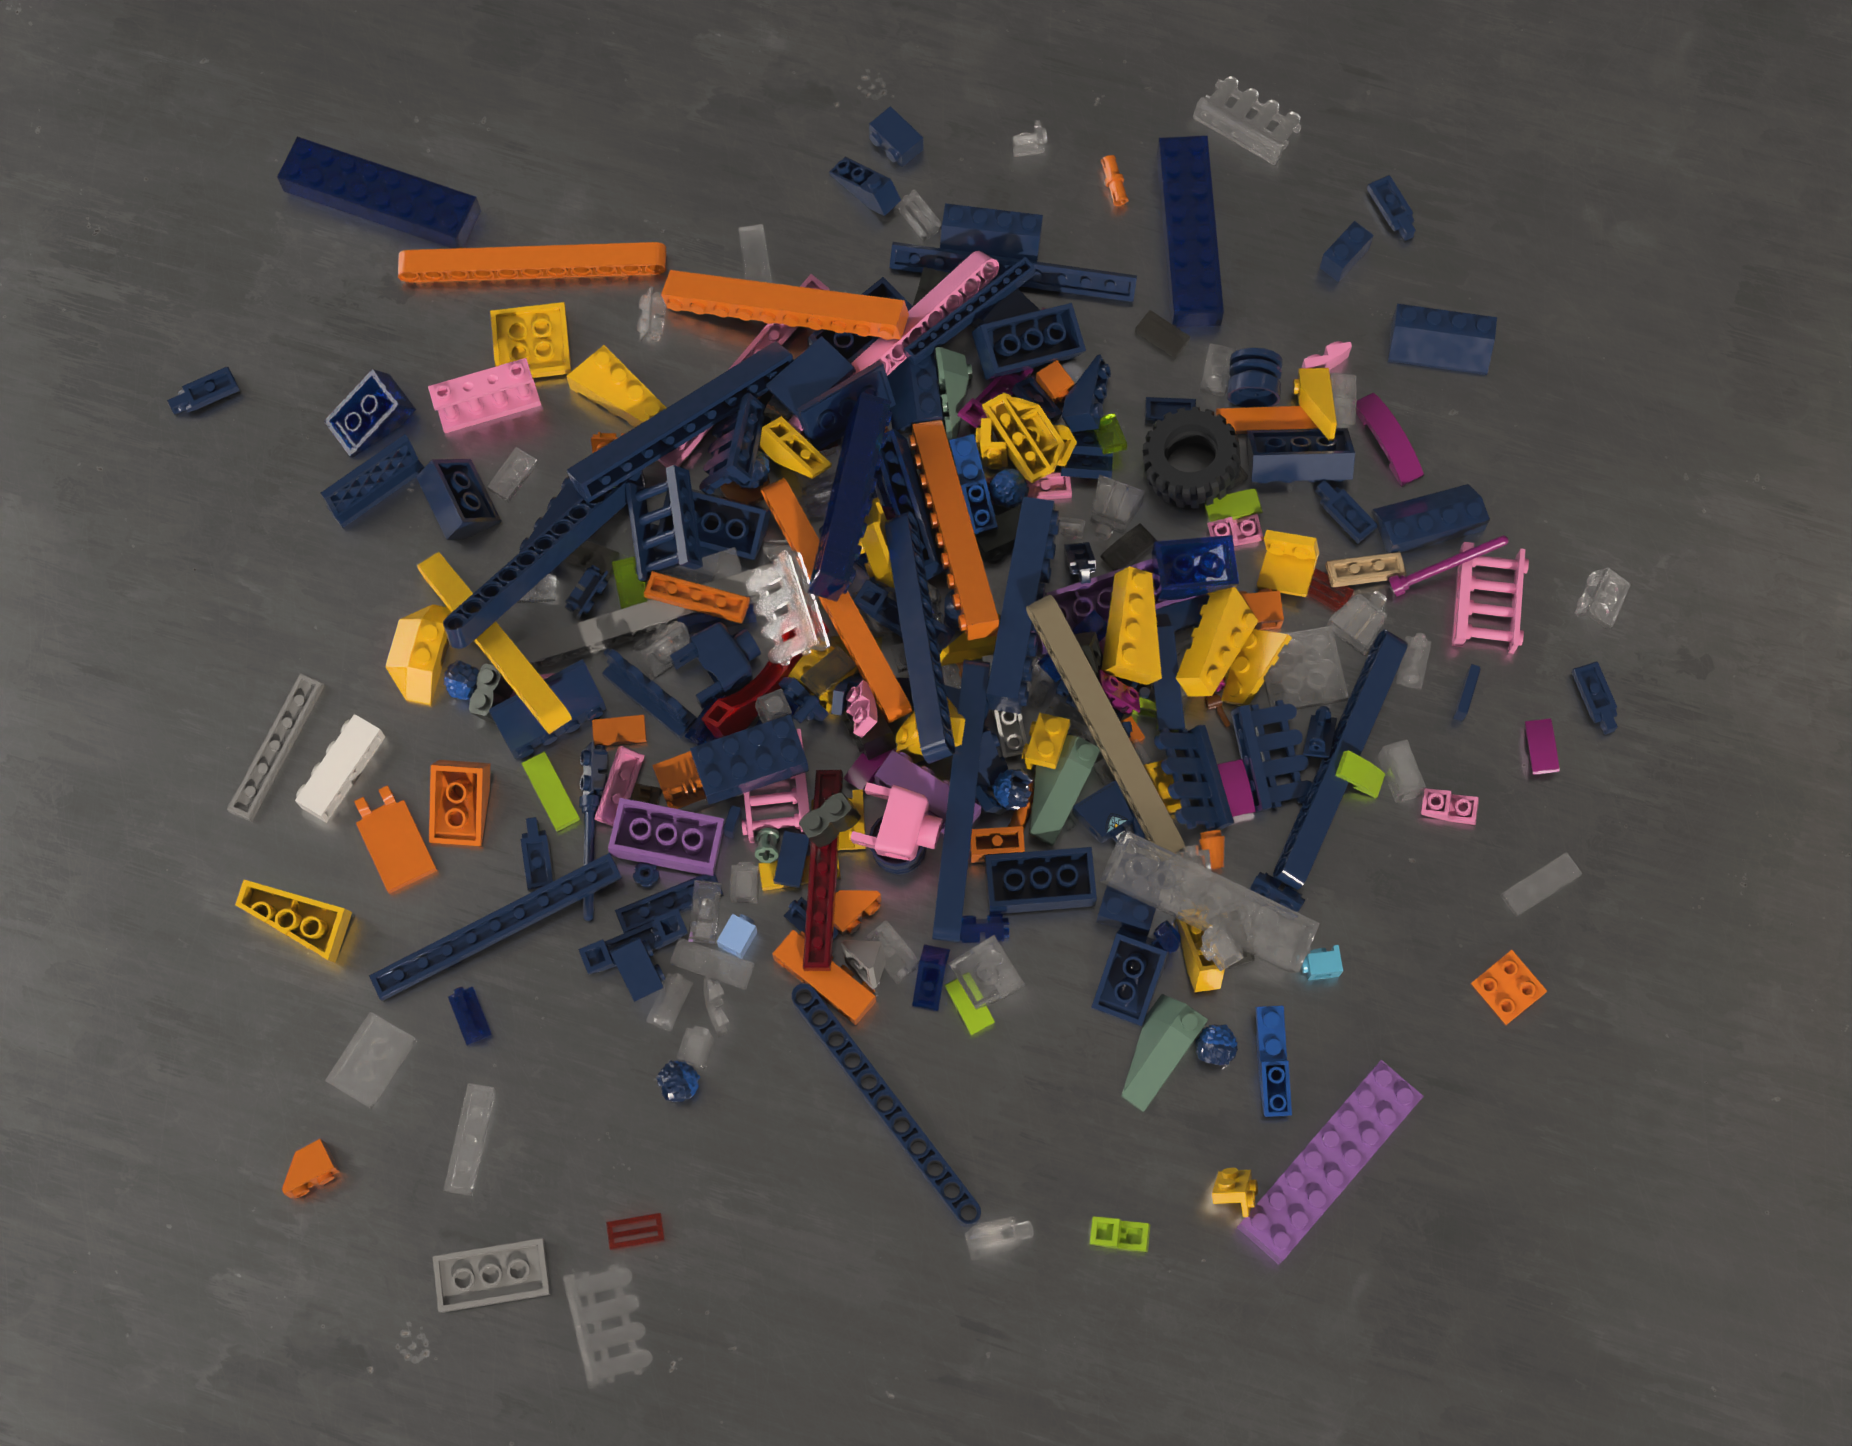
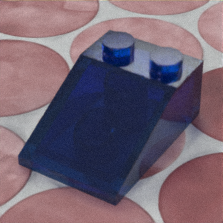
[324,369,416,458]
[1151,535,1239,601]

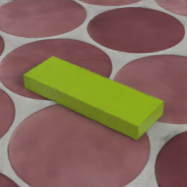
[521,751,580,832]

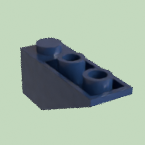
[829,156,901,216]
[1062,354,1111,432]

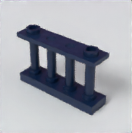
[625,465,703,583]

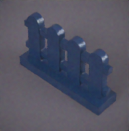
[699,393,767,495]
[602,648,697,739]
[1230,700,1312,813]
[1154,725,1234,831]

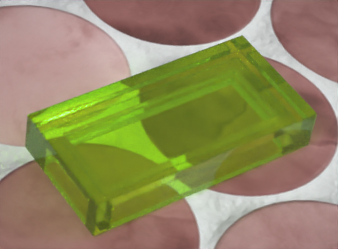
[1093,413,1127,455]
[612,556,647,609]

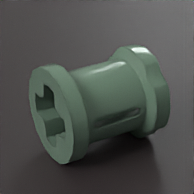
[755,828,780,863]

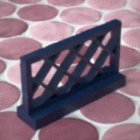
[321,434,425,528]

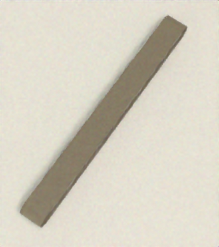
[1026,594,1185,861]

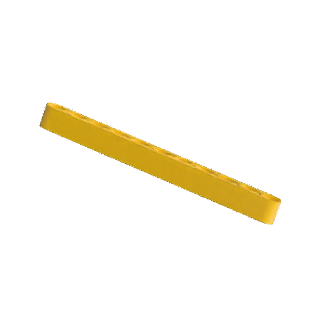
[417,551,572,734]

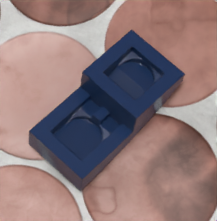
[831,673,863,716]

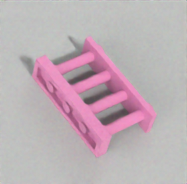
[428,358,541,433]
[1452,542,1529,654]
[741,729,810,843]

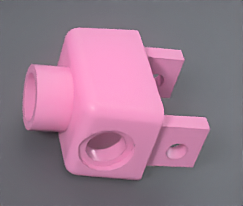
[850,782,943,861]

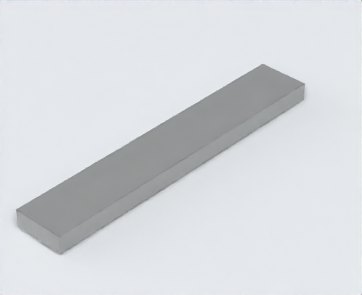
[227,673,325,822]

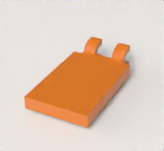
[354,785,438,894]

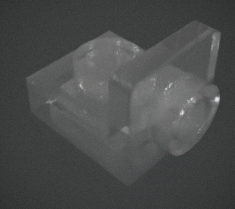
[1013,120,1047,157]

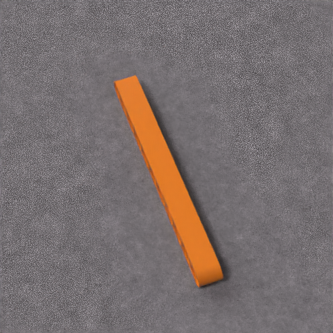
[398,242,666,282]
[761,478,913,724]

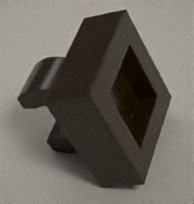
[631,783,662,805]

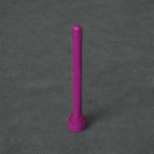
[1388,535,1509,597]

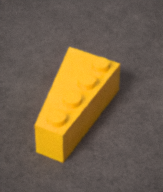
[566,345,667,428]
[1101,566,1162,685]
[1176,584,1258,697]
[235,879,352,963]

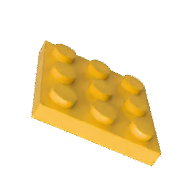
[490,302,572,378]

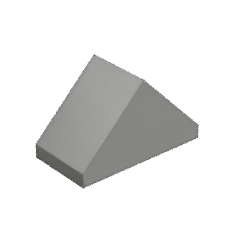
[841,940,886,989]

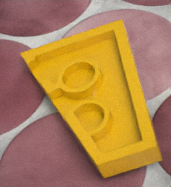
[1221,629,1292,706]

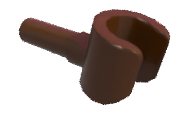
[1204,694,1231,728]

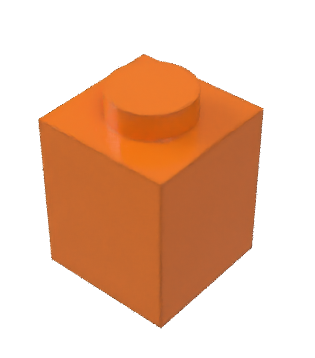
[1036,360,1074,404]

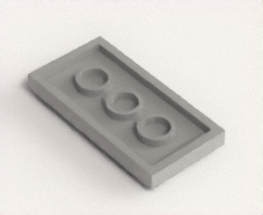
[432,1238,551,1313]

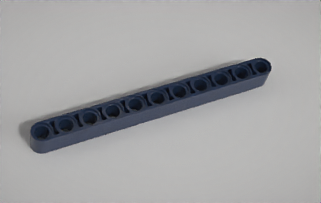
[443,469,646,649]
[885,511,956,764]
[1273,629,1408,890]
[932,659,990,942]
[792,983,981,1228]

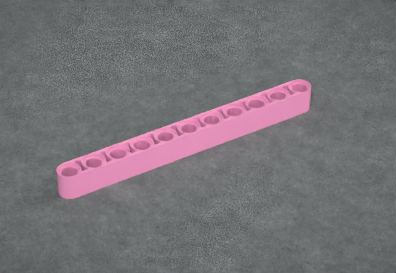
[788,251,999,439]

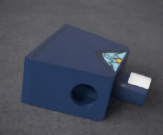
[1072,780,1133,848]

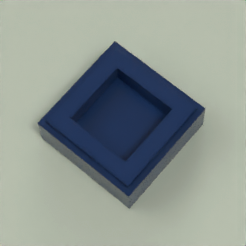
[723,805,742,839]

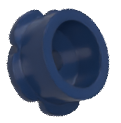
[633,862,659,887]

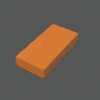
[592,715,647,746]

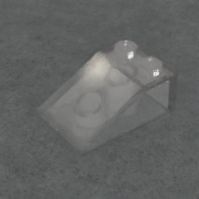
[631,621,691,681]

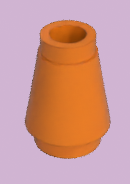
[1199,830,1225,870]

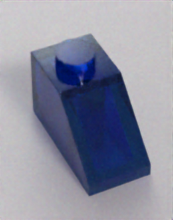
[912,944,950,1011]

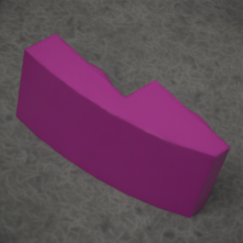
[1525,718,1560,775]
[843,749,896,793]
[1217,759,1256,817]

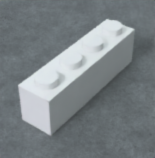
[295,714,385,823]

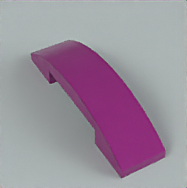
[957,368,1034,428]
[1351,392,1424,487]

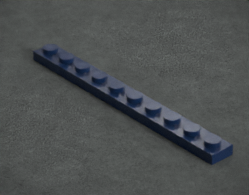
[889,242,1137,302]
[369,853,622,1001]

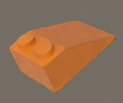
[429,760,491,846]

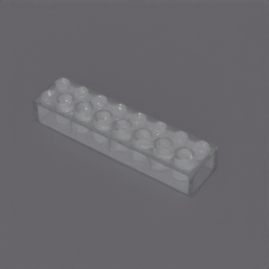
[1099,831,1320,973]

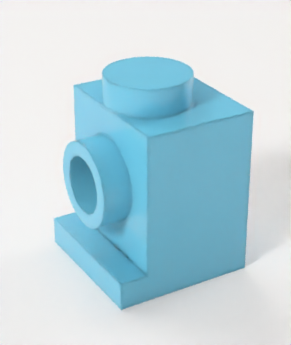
[1300,945,1343,981]

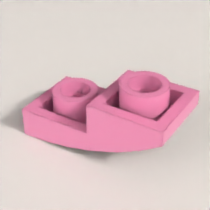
[1301,341,1352,370]
[1207,514,1264,547]
[846,680,878,738]
[1421,788,1479,825]

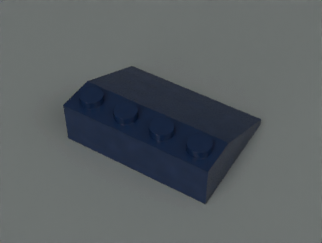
[489,659,607,759]

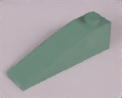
[935,347,973,460]
[1029,735,1100,846]
[1122,994,1208,1112]

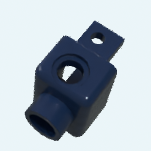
[669,622,761,709]

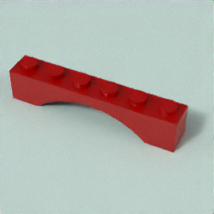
[701,604,829,738]

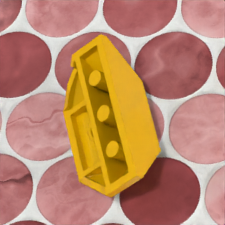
[982,393,1065,483]
[855,497,895,591]
[385,604,451,706]
[896,697,965,764]

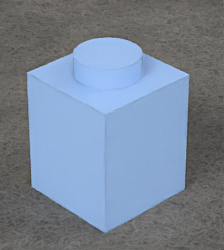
[717,914,757,959]

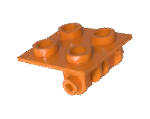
[652,751,707,809]
[1471,950,1548,1025]

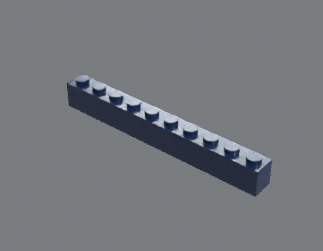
[566,341,794,503]

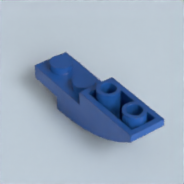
[949,434,998,534]
[1255,1005,1292,1117]

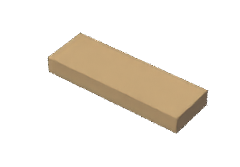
[1325,552,1407,588]

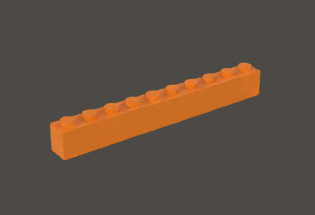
[661,270,909,340]
[908,419,999,640]

